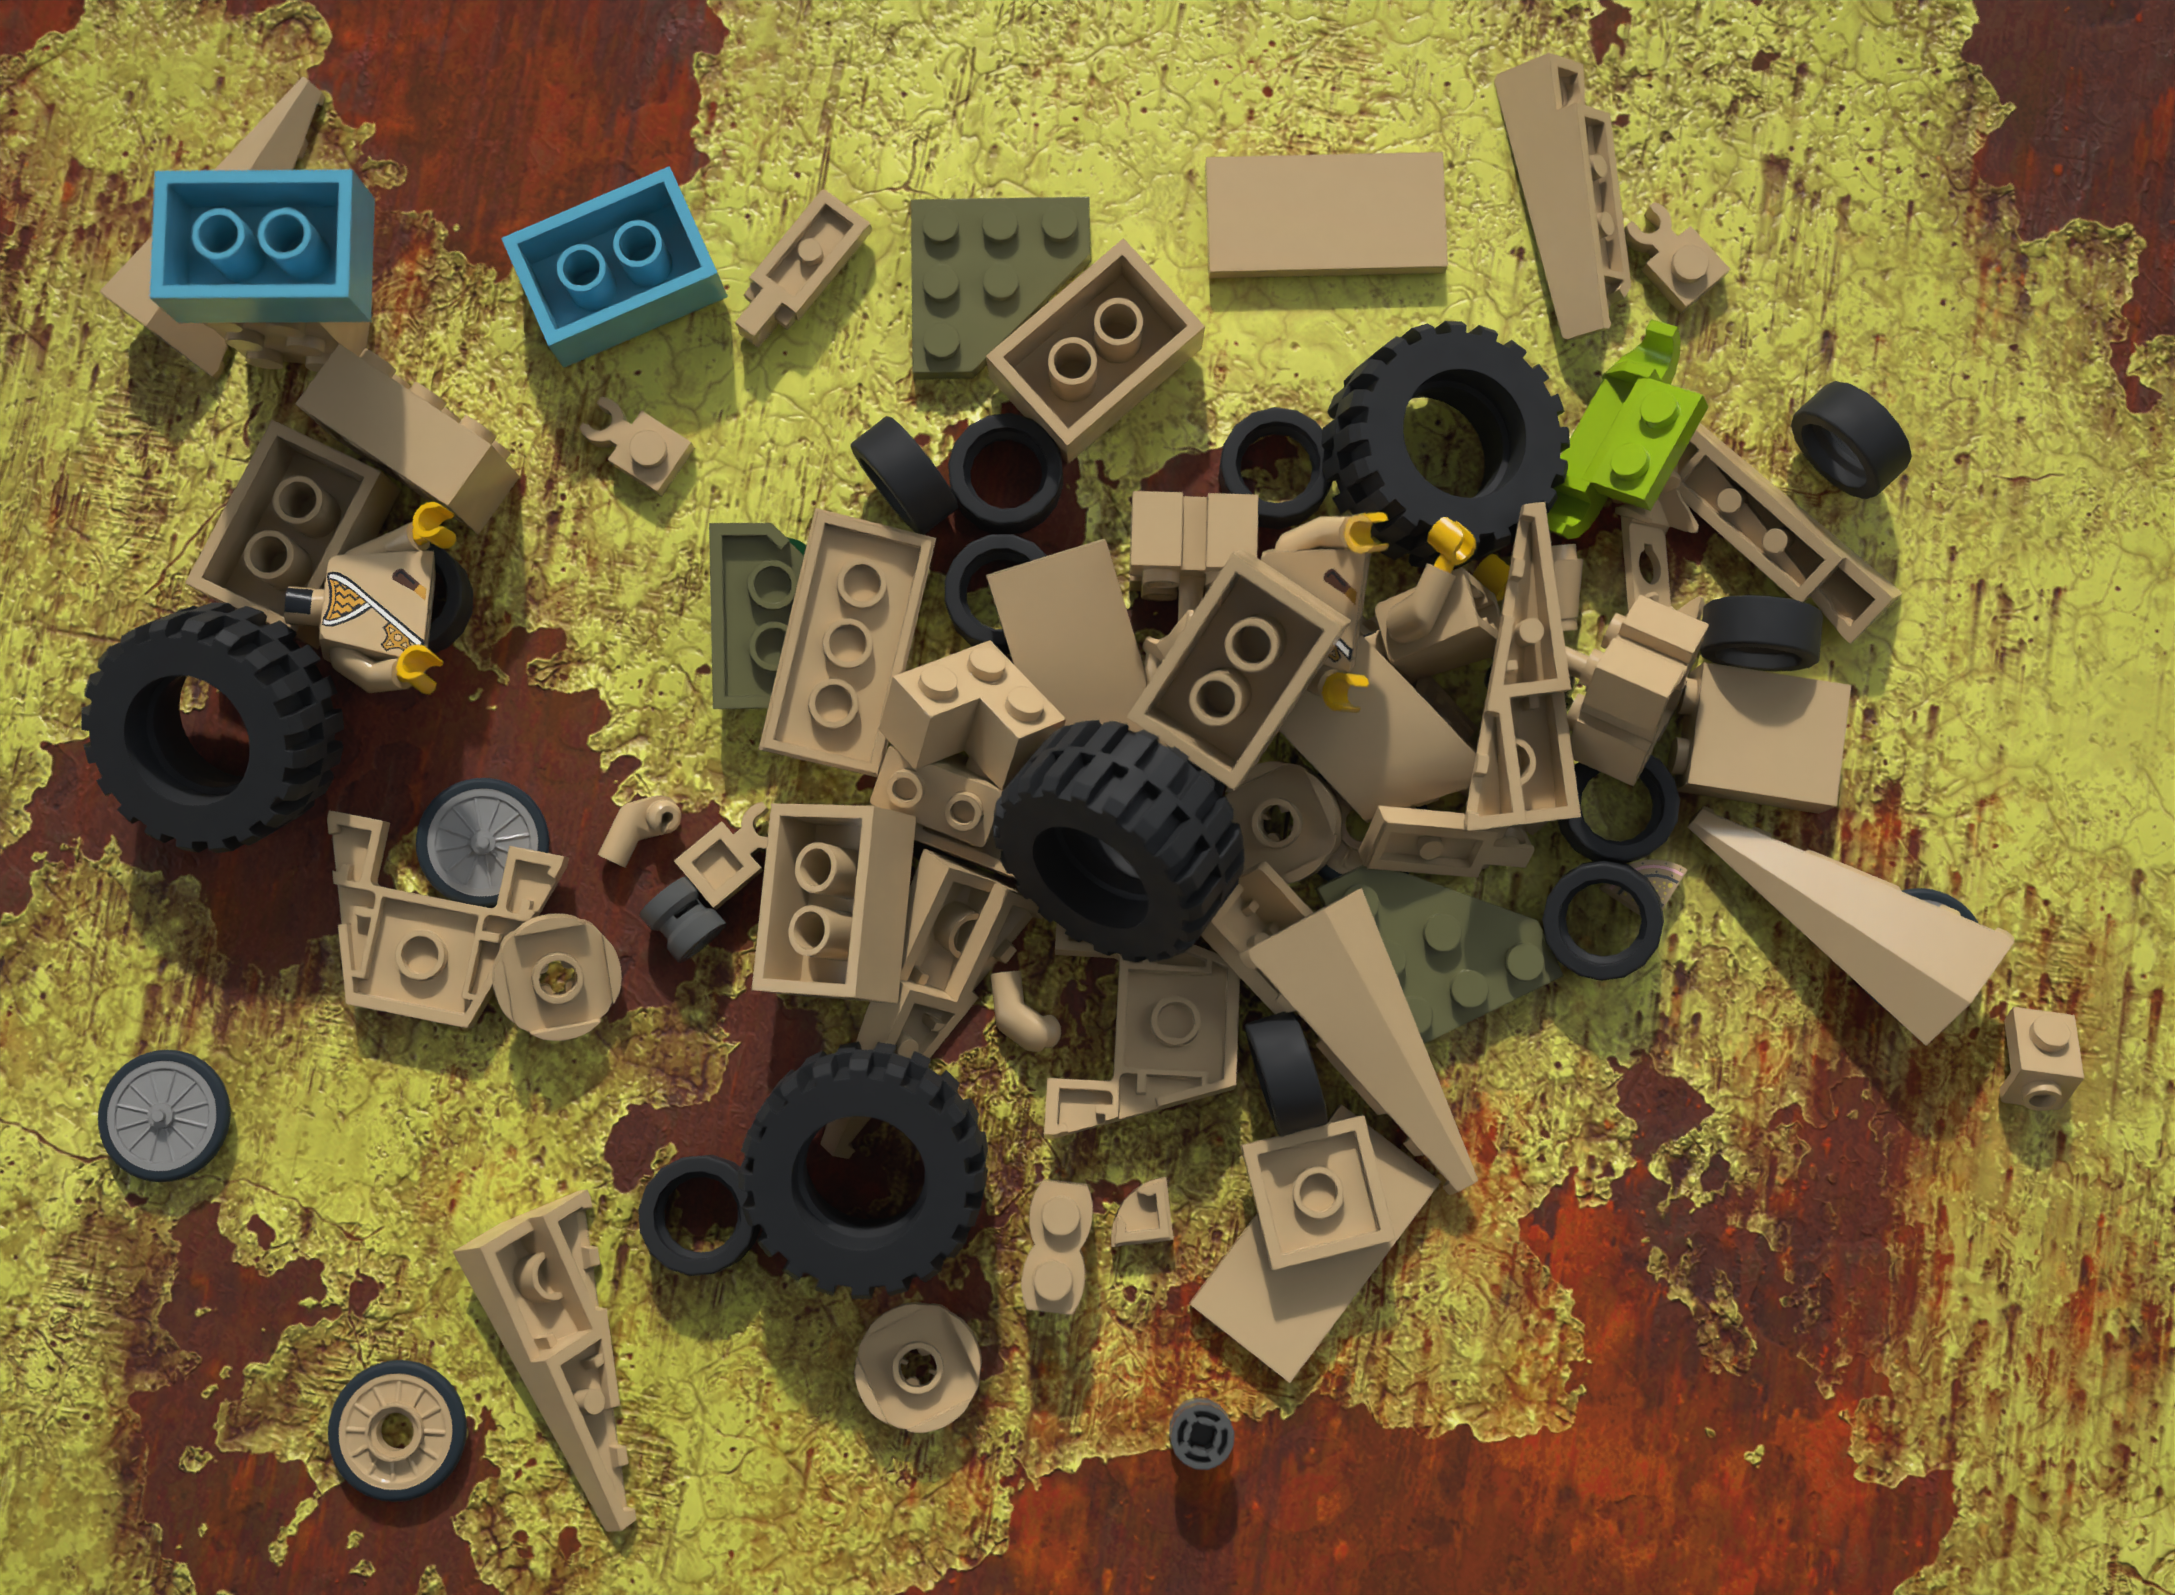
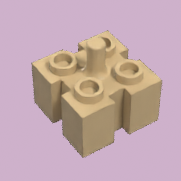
[1129,491,1258,622]
[1565,595,1709,786]

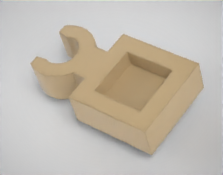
[1624,202,1730,314]
[579,397,695,497]
[674,802,769,910]

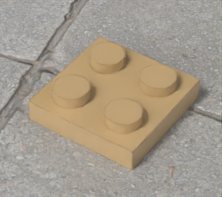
[1240,1115,1396,1270]

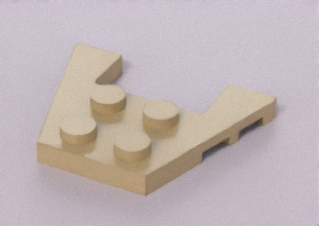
[327,810,569,1028]
[1044,923,1240,1139]

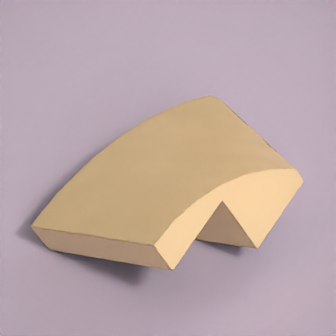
[1279,635,1476,823]

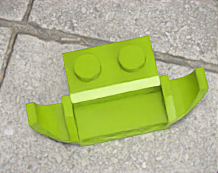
[1547,319,1709,539]

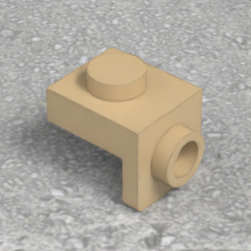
[1999,1007,2084,1111]

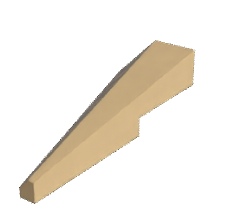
[99,77,325,380]
[1464,502,1581,832]
[1687,806,2014,1046]
[820,849,1043,1159]
[1238,888,1478,1195]
[453,1189,636,1531]

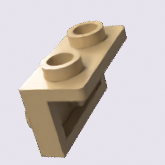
[870,744,1002,847]
[1201,862,1313,1014]

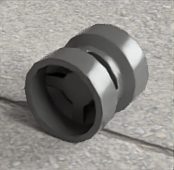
[639,876,727,963]
[1169,1397,1234,1470]

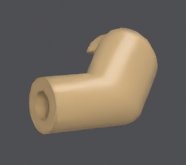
[597,795,682,868]
[991,971,1061,1052]

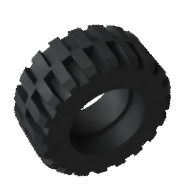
[1321,321,1570,568]
[81,603,344,853]
[994,720,1245,962]
[738,1042,988,1299]

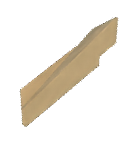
[1494,52,1631,340]
[1673,423,1902,644]

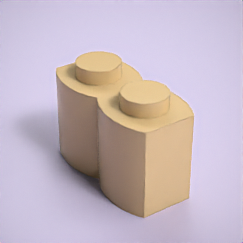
[1021,1179,1093,1315]

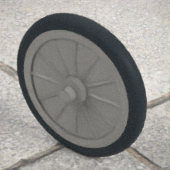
[416,778,549,907]
[98,1050,231,1182]

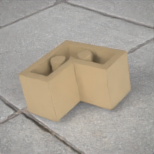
[879,640,1066,791]

